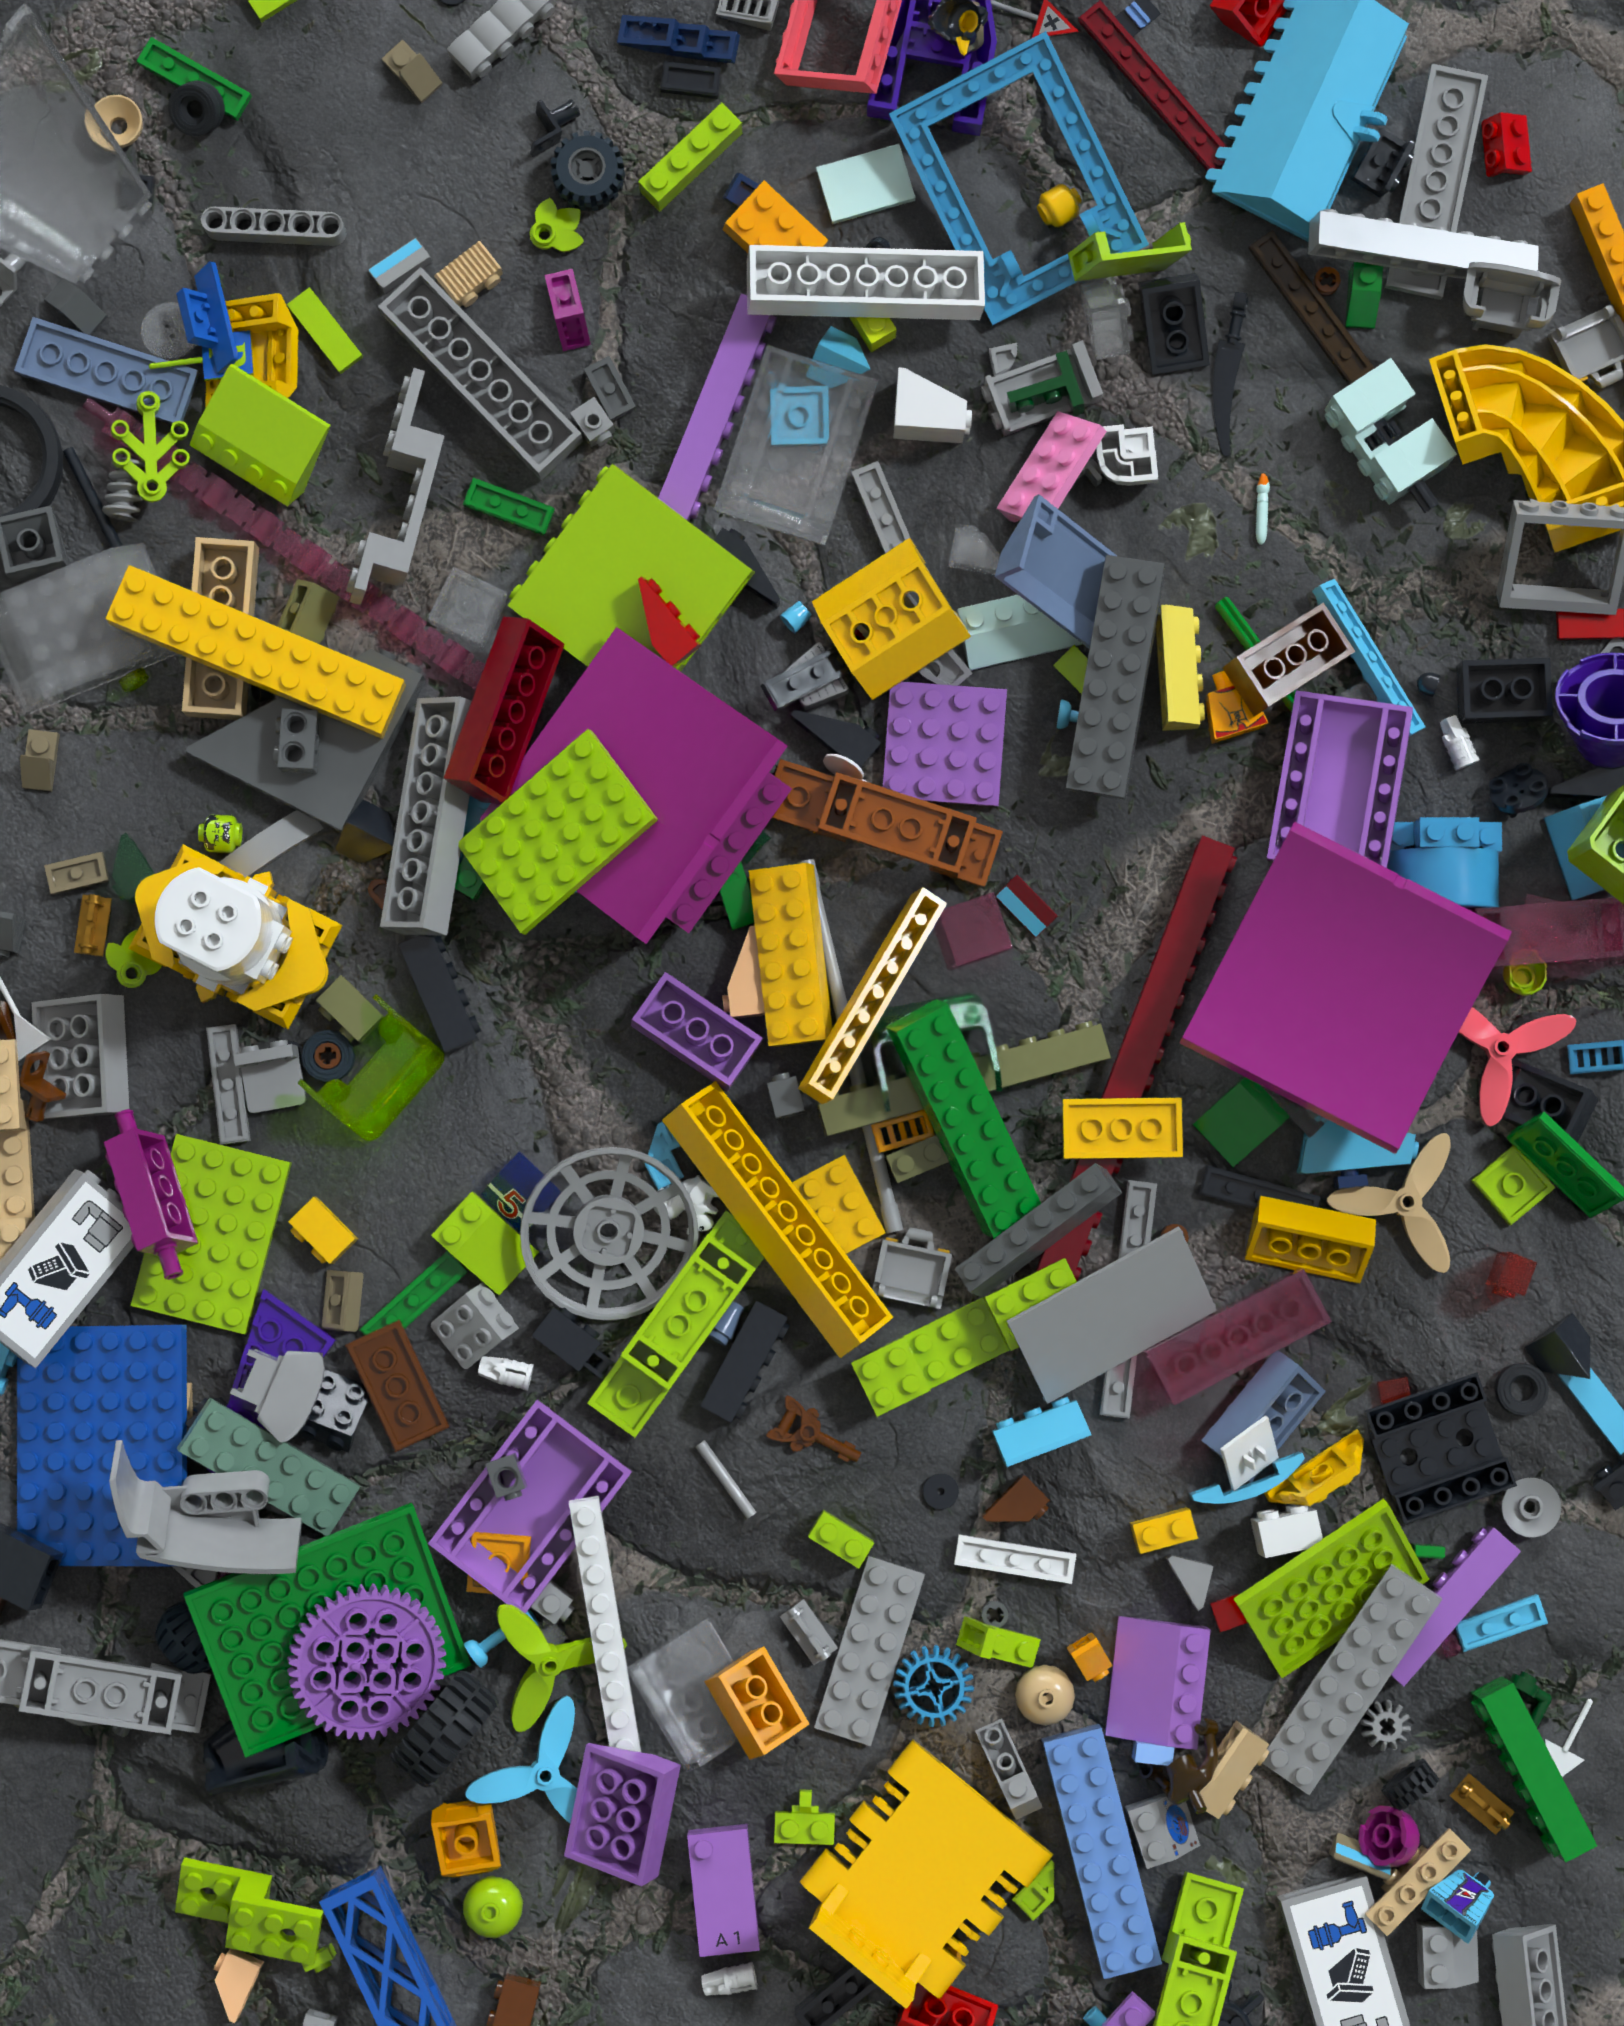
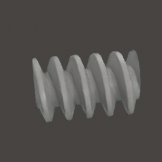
[102,457,145,522]

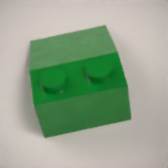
[1192,1077,1301,1168]

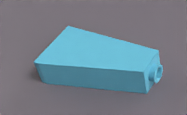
[1297,1114,1419,1174]

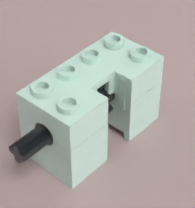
[1324,358,1457,513]

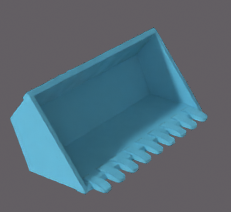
[1205,0,1409,242]

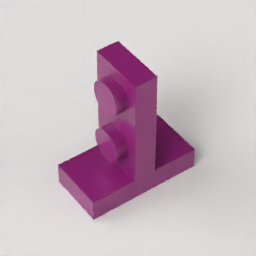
[544,269,591,351]

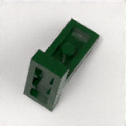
[1007,350,1084,416]

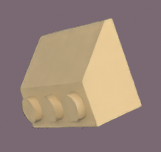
[1200,1720,1269,1819]

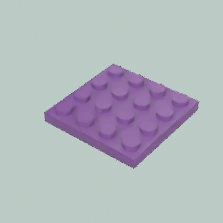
[882,682,1007,807]

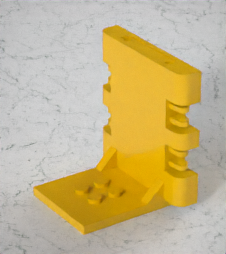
[800,1739,1053,2009]

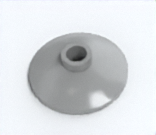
[1501,1477,1561,1537]

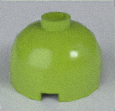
[463,1876,523,1938]

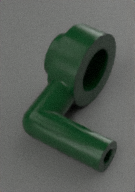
[1510,1671,1552,1728]

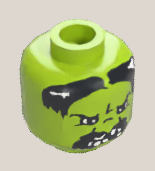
[198,814,243,853]

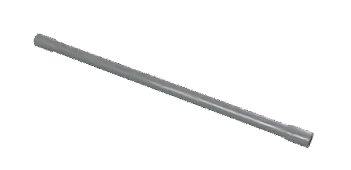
[797,859,903,1234]

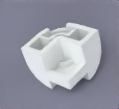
[1096,424,1158,486]

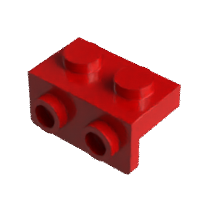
[1481,112,1532,177]

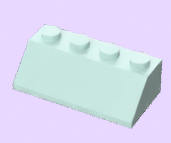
[957,595,1082,671]

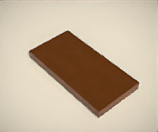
[345,1319,450,1452]

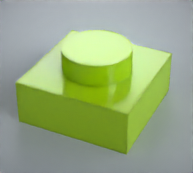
[301,1943,337,1973]

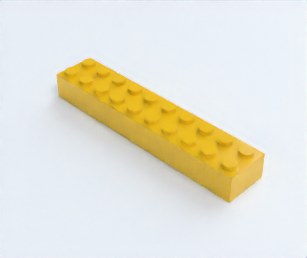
[105,565,406,739]
[662,1081,893,1358]

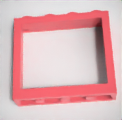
[774,0,902,94]

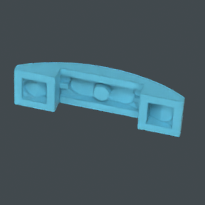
[1188,1451,1305,1504]

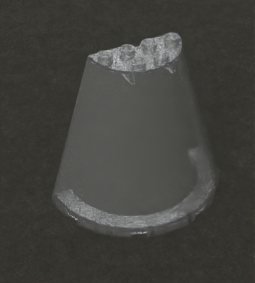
[0,3,153,284]

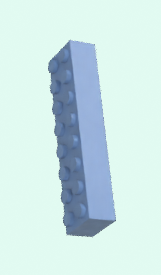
[1041,1724,1162,1979]

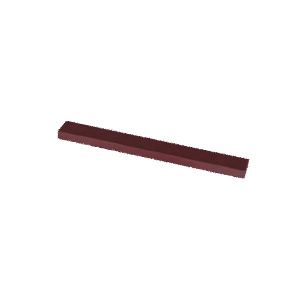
[1078,0,1227,171]

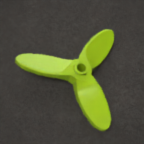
[497,1604,627,1732]

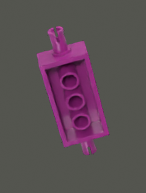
[104,1109,198,1280]

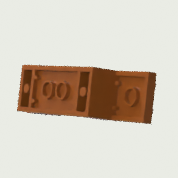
[771,759,1003,888]

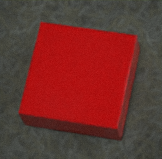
[1209,1594,1247,1632]

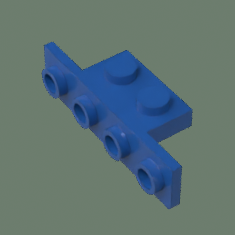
[176,261,239,374]

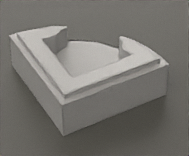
[988,343,1017,377]

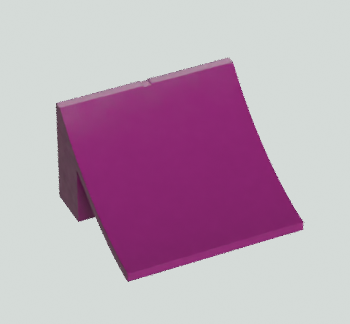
[479,627,792,944]
[1180,821,1512,1154]

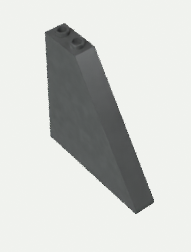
[185,649,426,832]

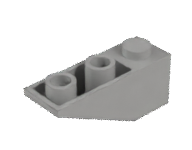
[975,1718,1043,1820]

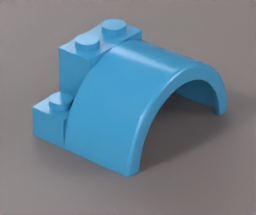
[1387,817,1502,912]

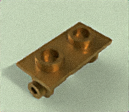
[74,894,112,957]
[1449,1773,1514,1835]

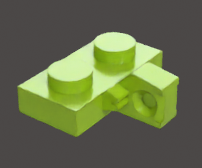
[774,1789,835,1845]

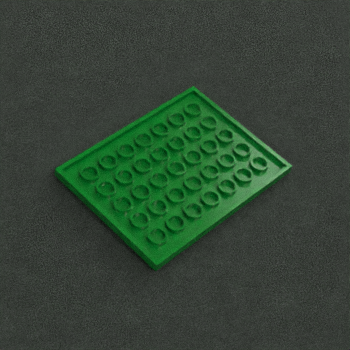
[183,1502,471,1758]

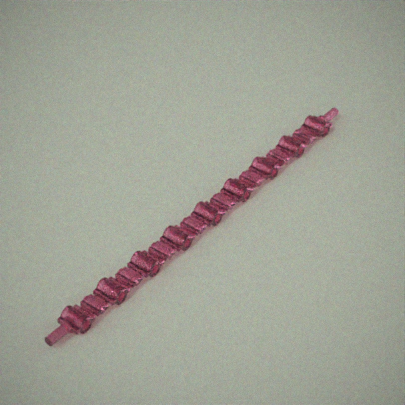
[83,398,540,715]

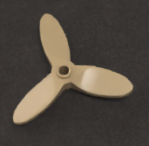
[1326,1133,1451,1273]

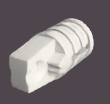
[1440,715,1480,771]
[478,1356,534,1391]
[701,1962,757,1996]

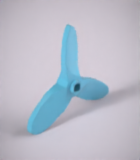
[465,1695,577,1823]

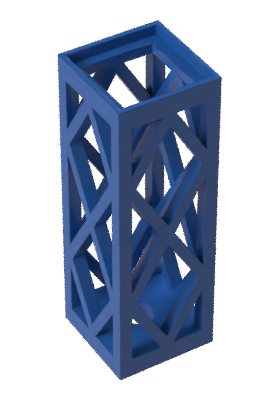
[319,1865,456,2026]

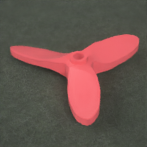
[1458,1007,1577,1127]

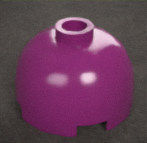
[1359,1806,1420,1867]

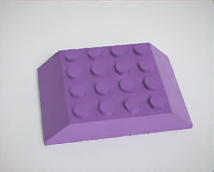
[1267,690,1413,868]
[428,1399,632,1613]

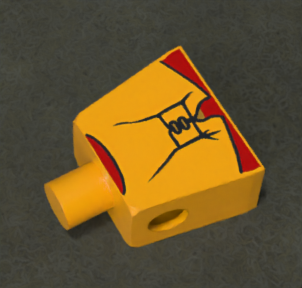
[1205,671,1268,744]

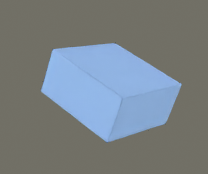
[1132,1741,1174,1766]

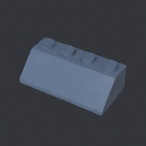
[1201,1349,1326,1483]

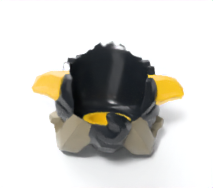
[927,0,988,56]

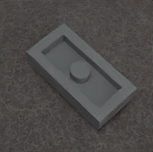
[584,356,636,421]

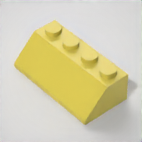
[1156,605,1205,731]

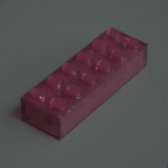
[1143,1268,1332,1405]

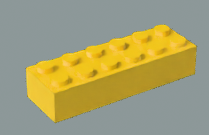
[749,863,833,1047]

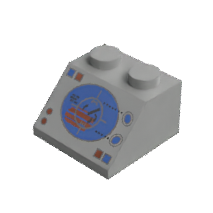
[1125,1793,1200,1869]

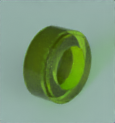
[118,668,149,693]

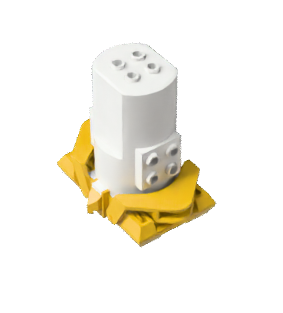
[128,844,343,1030]

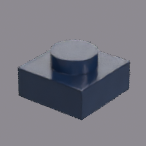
[723,173,759,208]
[1333,1169,1368,1189]

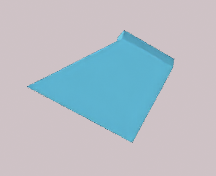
[805,326,870,391]

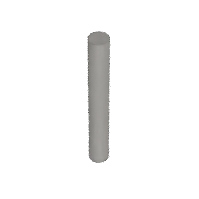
[695,1440,756,1519]

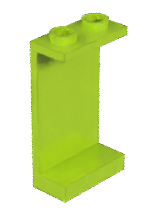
[1068,222,1192,281]

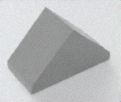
[1165,1554,1213,1611]

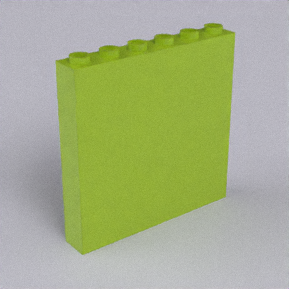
[507,464,755,672]

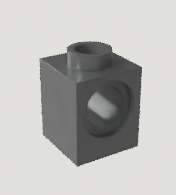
[485,1453,527,1501]

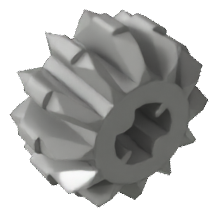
[1359,1699,1411,1751]

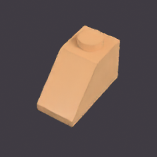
[214,1949,264,2023]

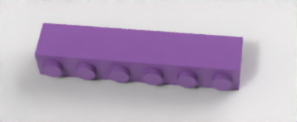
[1391,1525,1521,1686]

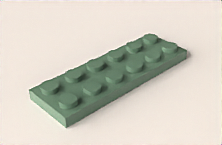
[177,1397,360,1536]

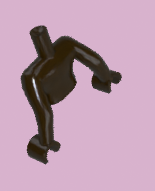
[1139,1717,1218,1814]

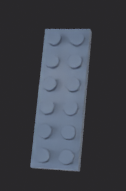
[14,317,200,424]

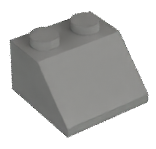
[1416,1921,1479,1989]

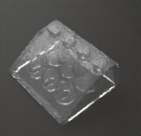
[627,1618,738,1772]

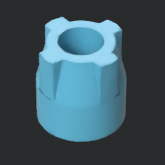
[780,601,811,633]

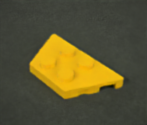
[1264,1429,1364,1506]

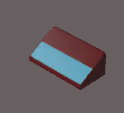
[995,875,1058,938]

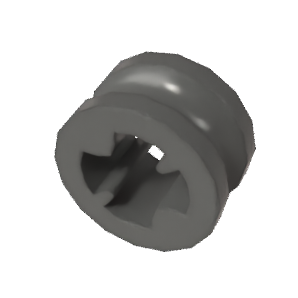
[981,1600,1008,1628]

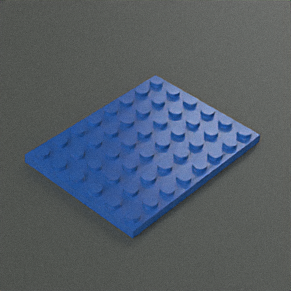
[17,1325,187,1566]

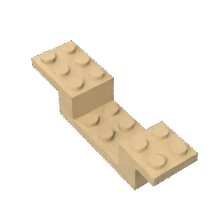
[0,1039,35,1260]

